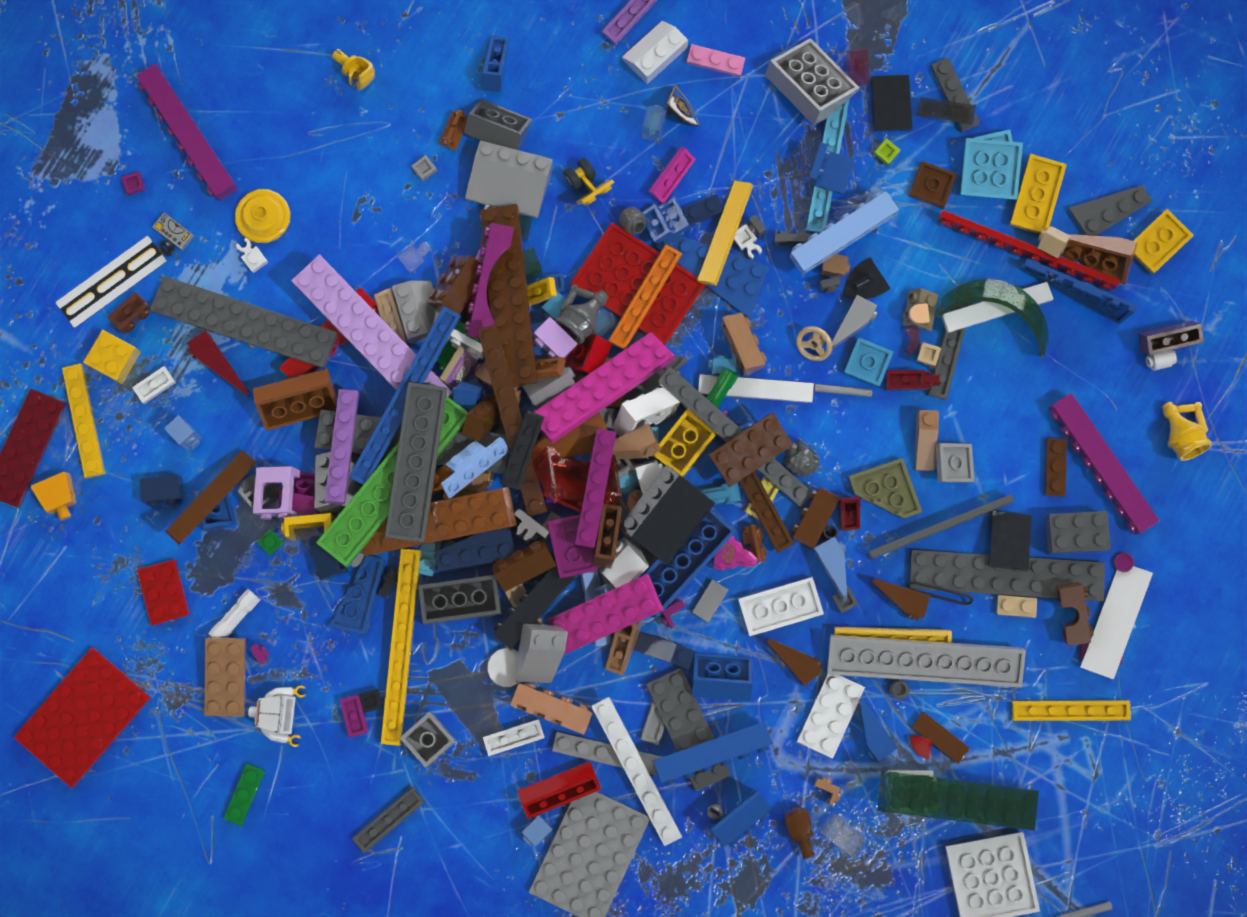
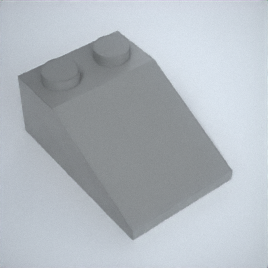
[514,624,568,683]

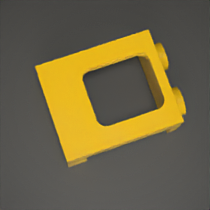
[281,513,336,541]

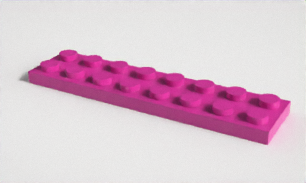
[534,332,675,444]

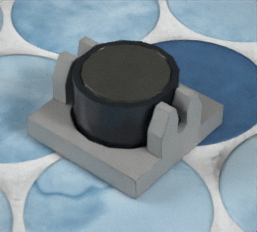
[511,509,550,546]

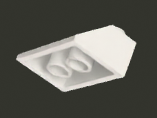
[622,21,688,84]

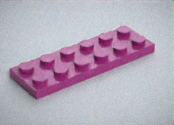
[548,574,664,655]

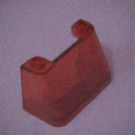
[533,446,622,505]

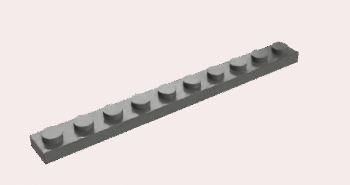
[656,367,812,507]

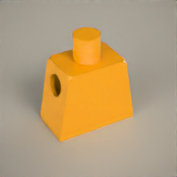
[31,471,76,521]

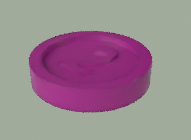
[1114,553,1134,572]

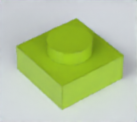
[874,138,900,166]

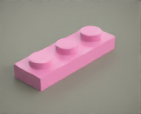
[687,44,745,77]

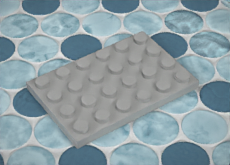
[529,792,650,917]

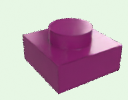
[250,643,270,665]

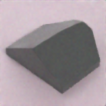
[237,475,281,512]

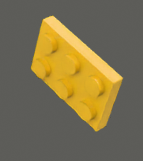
[1133,209,1194,275]

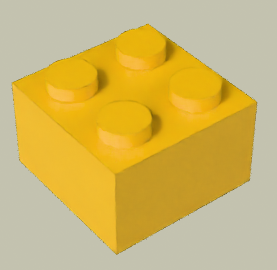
[83,330,141,384]

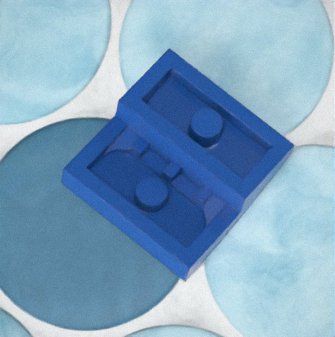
[642,197,691,243]

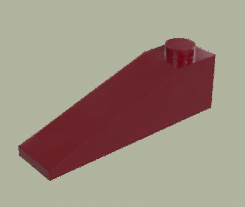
[187,330,251,397]

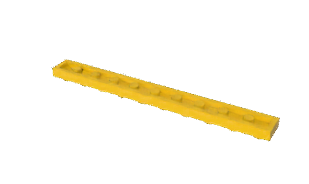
[381,549,421,746]

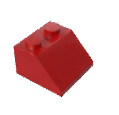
[564,334,612,376]

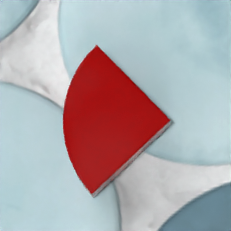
[910,735,931,760]

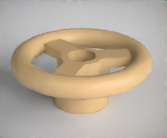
[796,326,832,361]

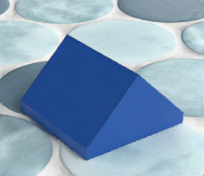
[193,490,236,532]

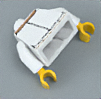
[248,686,306,747]

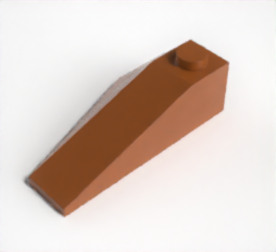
[1061,234,1137,285]
[532,412,607,465]

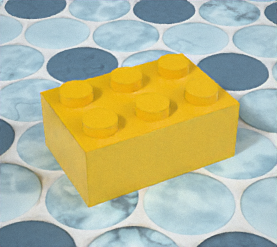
[651,409,717,477]

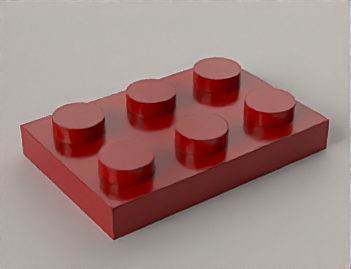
[137,559,190,626]

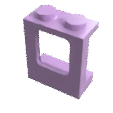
[253,466,300,520]

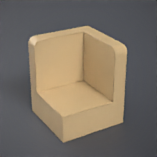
[916,342,941,370]

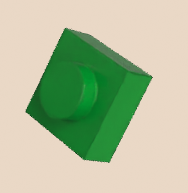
[257,529,285,556]

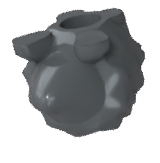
[783,438,820,477]

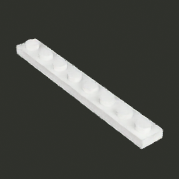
[591,697,682,846]

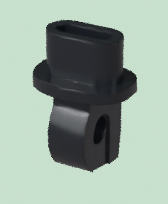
[378,568,398,598]

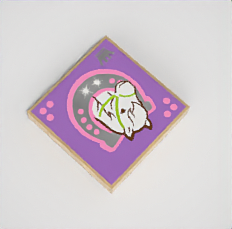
[439,346,478,390]

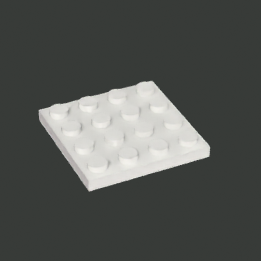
[945,832,1040,917]

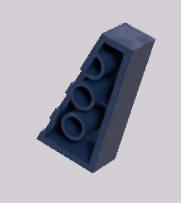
[434,527,515,574]

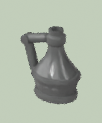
[554,285,609,345]

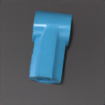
[701,483,741,505]

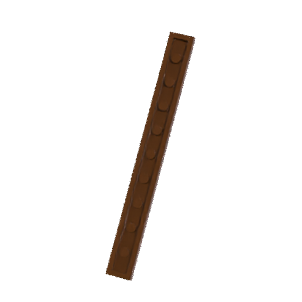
[477,324,547,516]

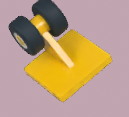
[563,158,614,205]

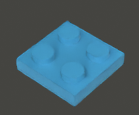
[844,337,893,388]

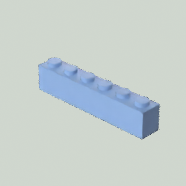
[790,191,899,275]

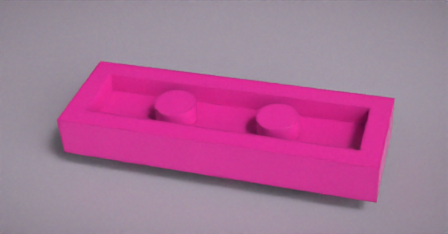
[649,147,696,204]

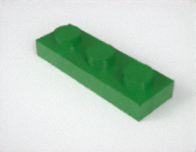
[223,763,266,826]

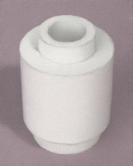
[1146,350,1177,371]

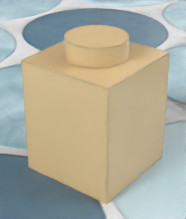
[1038,226,1071,258]

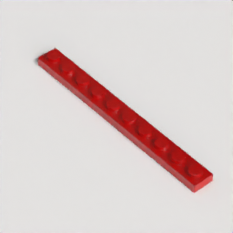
[937,210,1120,291]

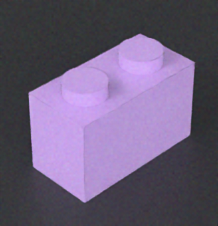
[533,317,578,358]

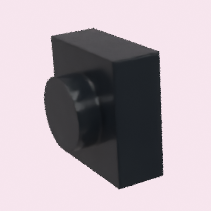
[358,689,383,713]

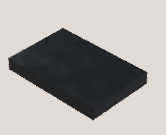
[871,75,912,132]
[989,511,1032,572]

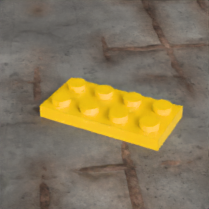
[1009,154,1067,234]

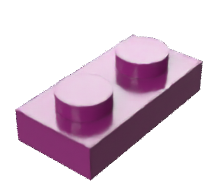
[340,695,369,738]

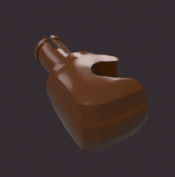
[784,807,815,859]

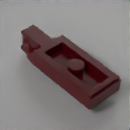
[886,370,940,391]

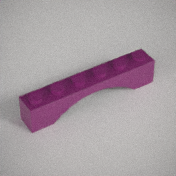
[464,223,514,340]
[574,428,616,549]

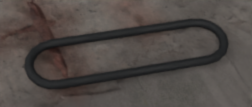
[907,581,973,605]

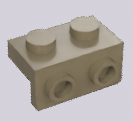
[902,288,939,332]

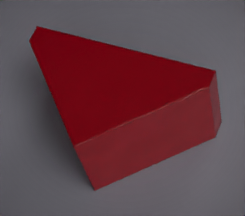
[838,497,861,531]

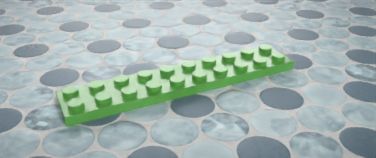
[316,396,468,568]

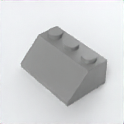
[392,281,440,345]

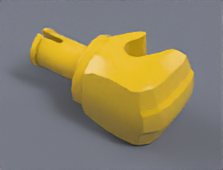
[332,49,375,90]

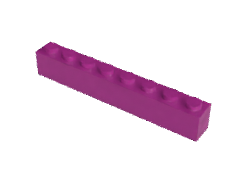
[136,64,238,201]
[1048,393,1160,535]

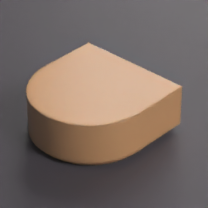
[908,303,930,324]

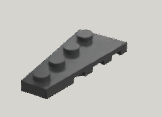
[1068,185,1153,236]

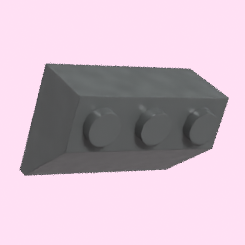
[464,99,532,150]
[315,452,361,515]

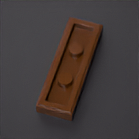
[911,712,970,764]

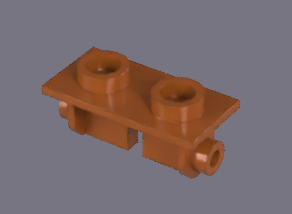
[438,109,468,151]
[742,524,767,564]

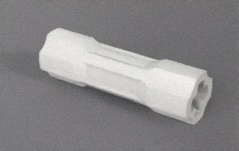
[209,589,260,638]

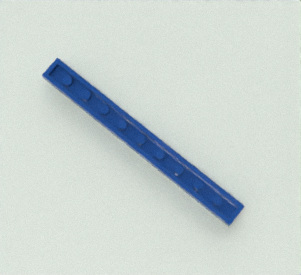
[349,306,461,485]

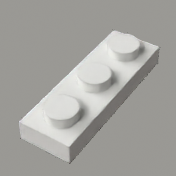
[483,719,545,756]

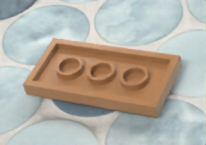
[204,637,246,717]

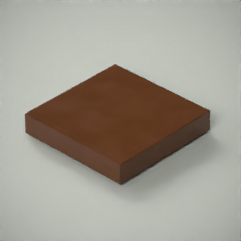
[909,161,957,210]

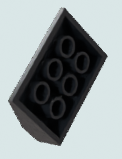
[619,465,715,565]

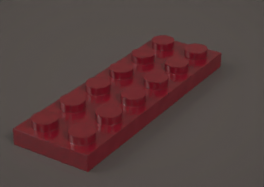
[0,388,67,508]

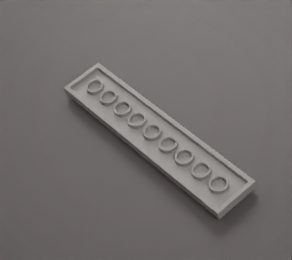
[827,635,1026,687]

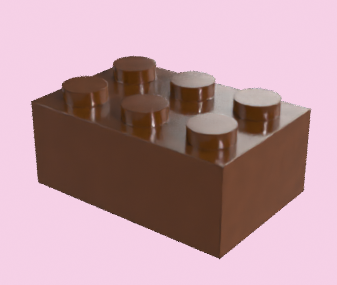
[426,255,481,315]

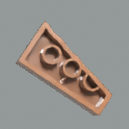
[510,682,593,735]

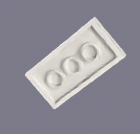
[738,577,824,637]
[797,674,865,759]

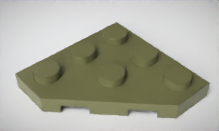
[848,458,922,519]

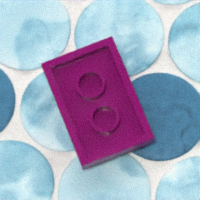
[547,515,598,579]

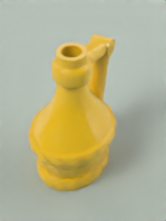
[1162,402,1212,461]

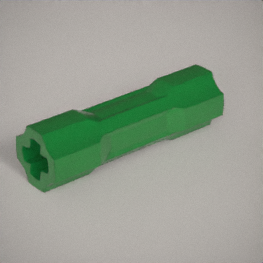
[707,367,739,408]

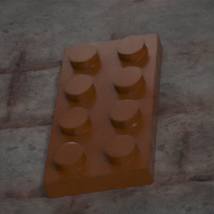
[708,412,793,487]

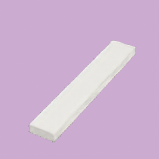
[941,282,1053,334]
[698,374,814,403]

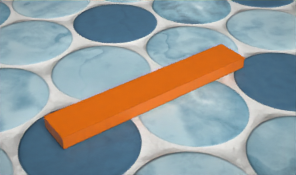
[608,244,682,350]

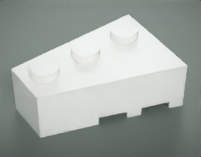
[612,387,680,437]

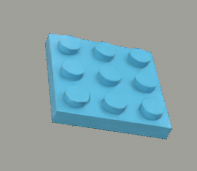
[960,138,1023,200]

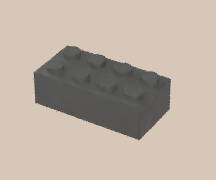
[418,575,502,625]

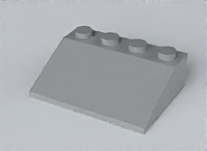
[765,38,860,125]
[465,141,553,219]

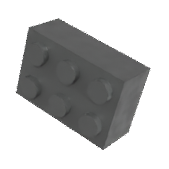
[1044,511,1111,555]

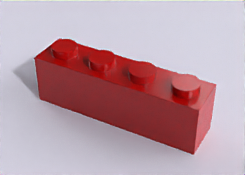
[517,761,601,819]

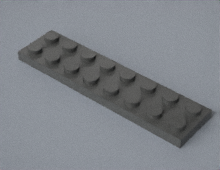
[385,382,448,543]

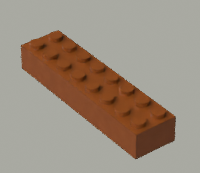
[362,487,517,556]

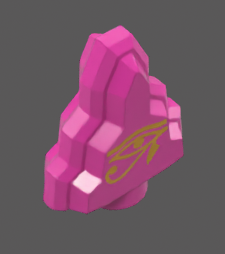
[713,536,758,571]

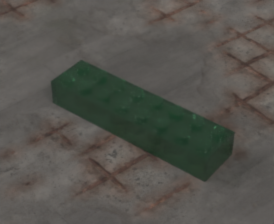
[877,770,1039,831]

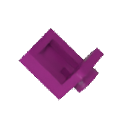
[660,599,686,629]

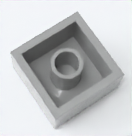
[400,712,457,768]

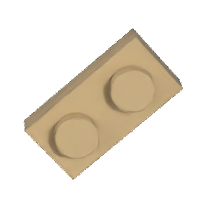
[996,595,1037,618]

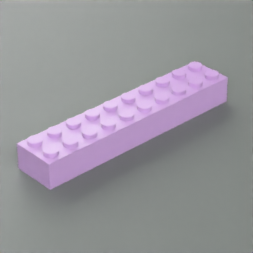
[291,254,452,398]

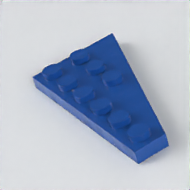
[656,235,769,320]
[1020,258,1138,325]

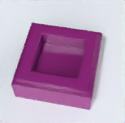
[121,171,146,196]

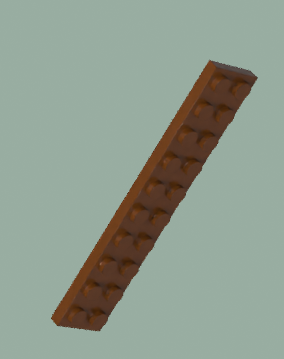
[480,204,538,387]

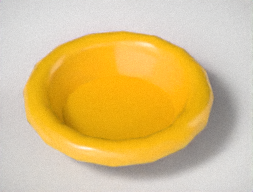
[235,189,290,243]

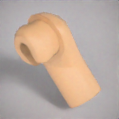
[626,489,642,511]

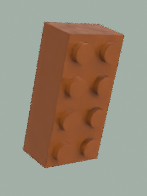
[253,368,338,431]

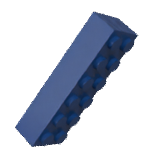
[639,507,737,617]

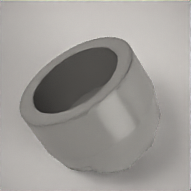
[707,804,723,820]

